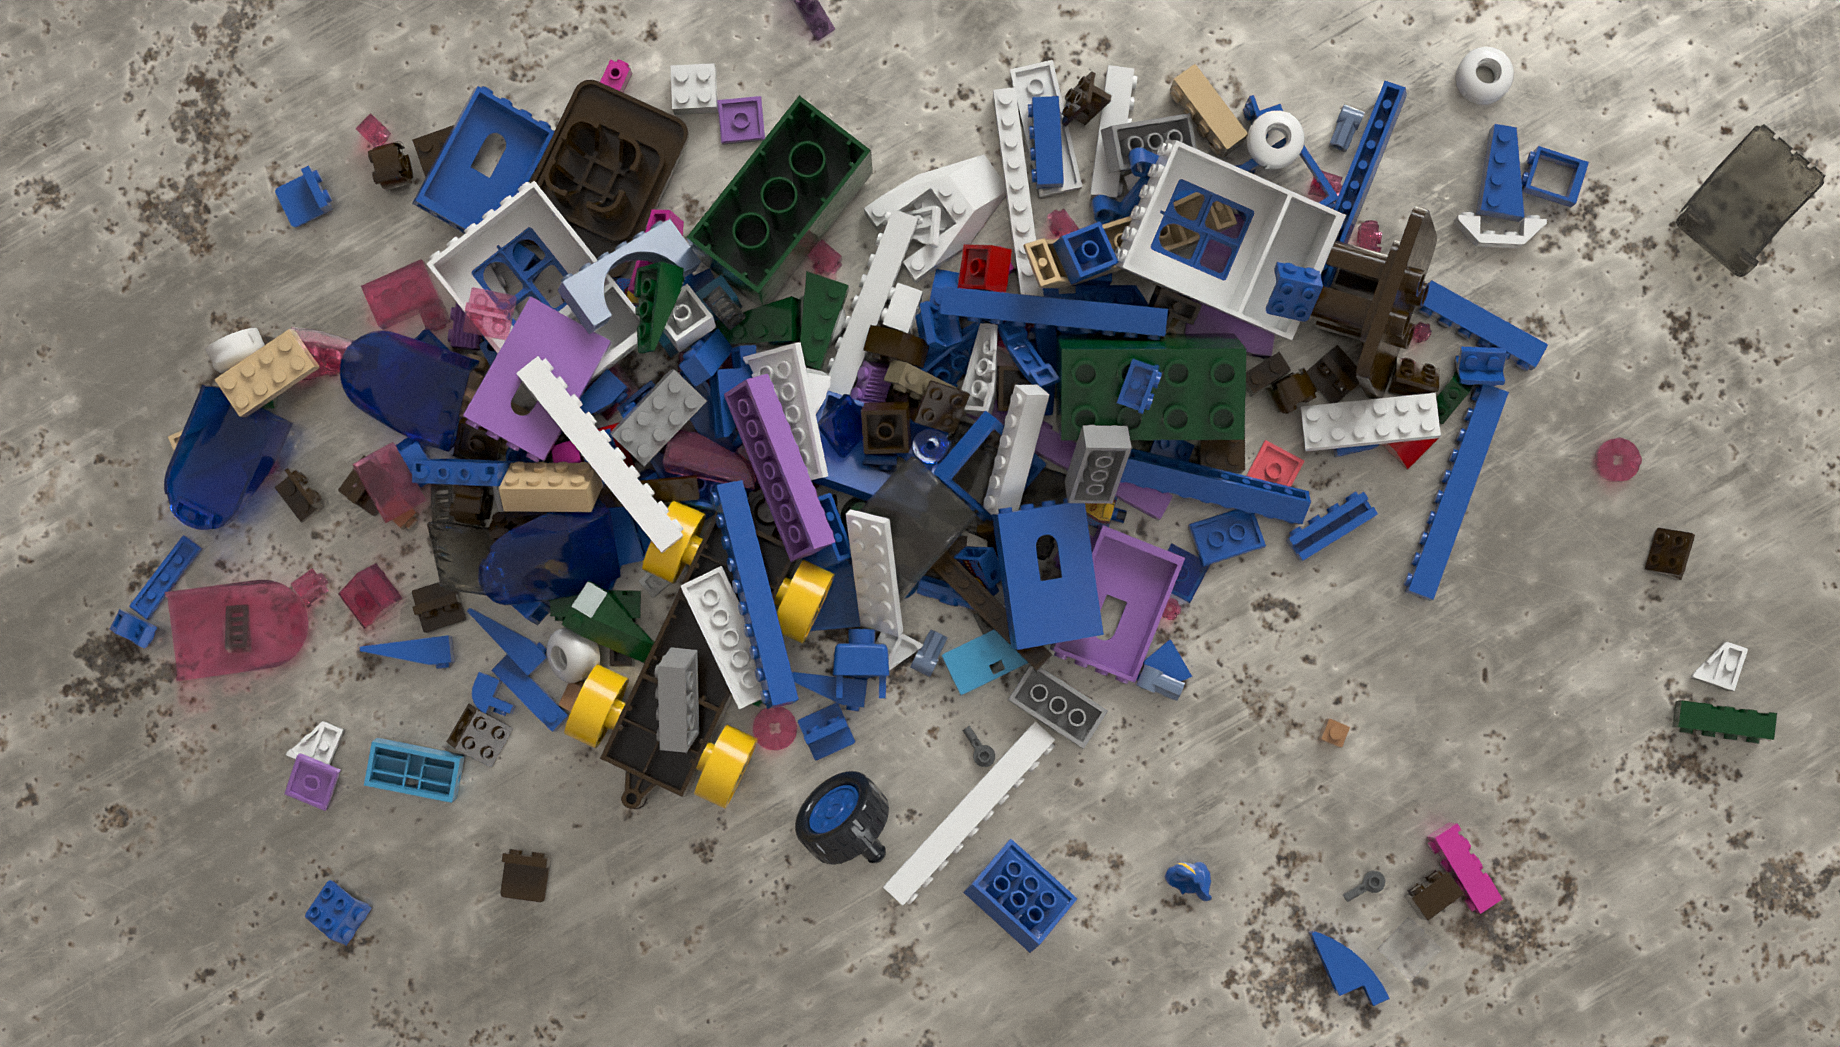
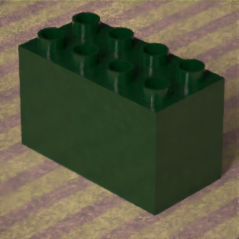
[686,95,873,306]
[1056,333,1246,440]

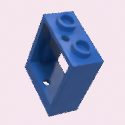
[1521,146,1589,208]

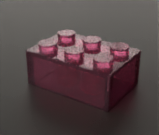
[361,259,443,330]

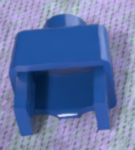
[833,629,890,699]

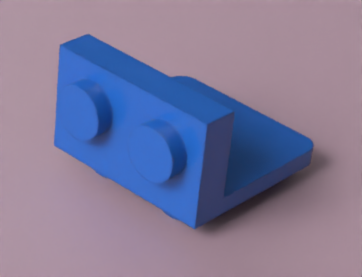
[275,165,333,228]
[1265,262,1323,322]
[305,880,372,946]

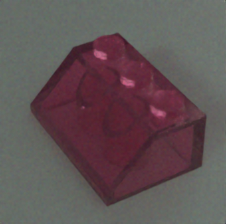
[352,442,427,524]

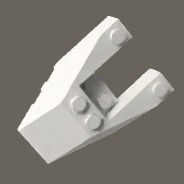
[864,155,1006,284]

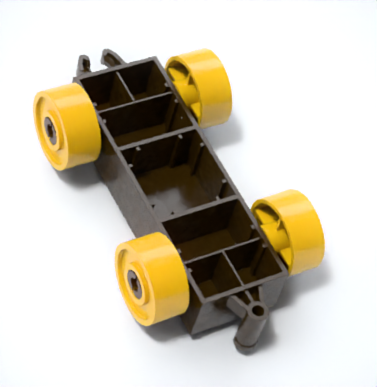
[564,489,835,809]

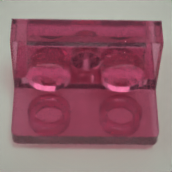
[463,287,517,340]

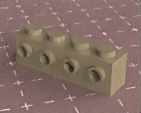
[884,360,966,417]

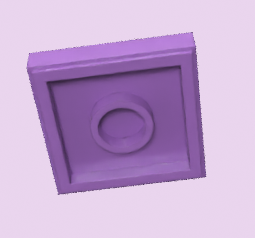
[717,96,765,145]
[284,753,341,811]

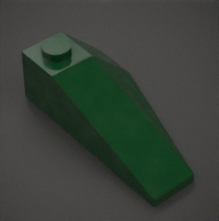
[634,262,684,354]
[561,580,654,663]

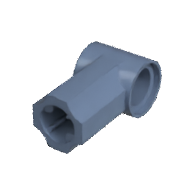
[1329,104,1365,152]
[910,629,948,677]
[1136,665,1185,701]

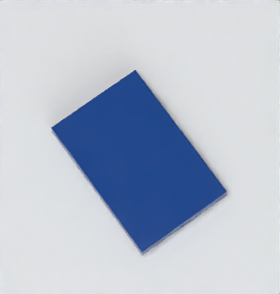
[1188,509,1266,567]

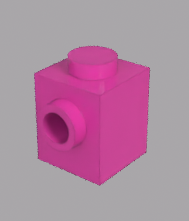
[600,59,633,93]

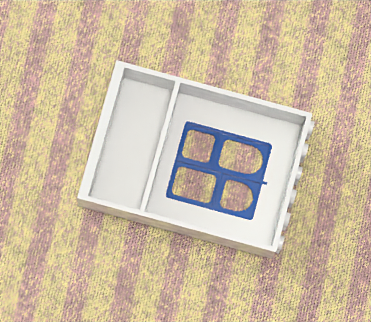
[1114,140,1346,340]
[427,181,640,402]

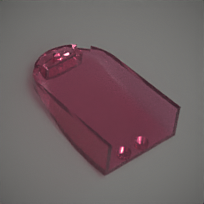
[165,580,308,683]

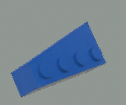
[1476,124,1525,222]

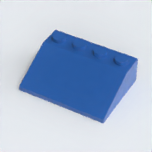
[963,839,1077,953]

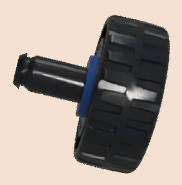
[795,771,889,865]

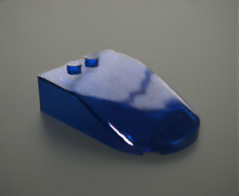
[340,331,480,452]
[164,385,293,530]
[478,498,621,605]

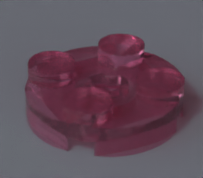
[1595,437,1642,482]
[753,707,797,751]

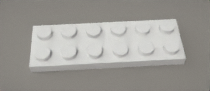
[1010,60,1083,198]
[1301,393,1441,451]
[846,509,903,637]
[681,566,762,709]

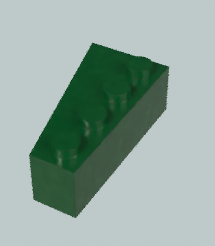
[800,271,849,371]
[710,296,801,348]
[550,589,641,622]
[1672,700,1777,744]

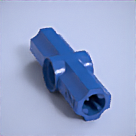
[917,575,974,610]

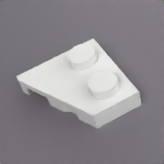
[904,205,941,248]
[875,632,923,671]
[1691,642,1748,691]
[286,721,345,765]

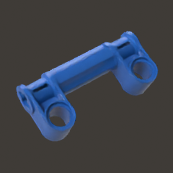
[1092,147,1159,225]

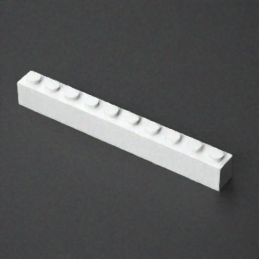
[993,87,1044,296]
[827,208,919,398]
[516,356,684,553]
[883,721,1055,906]

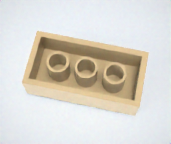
[1170,64,1248,159]
[214,329,320,417]
[499,462,603,512]

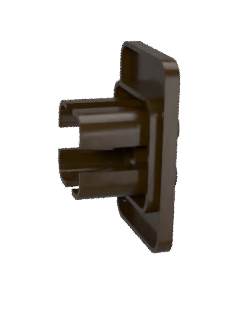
[522,80,689,278]
[1311,206,1437,399]

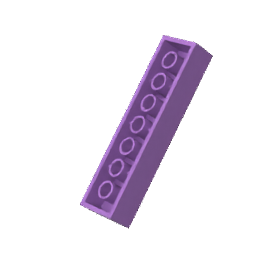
[724,373,836,562]

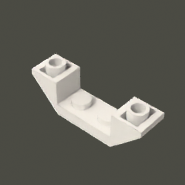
[1454,212,1547,248]

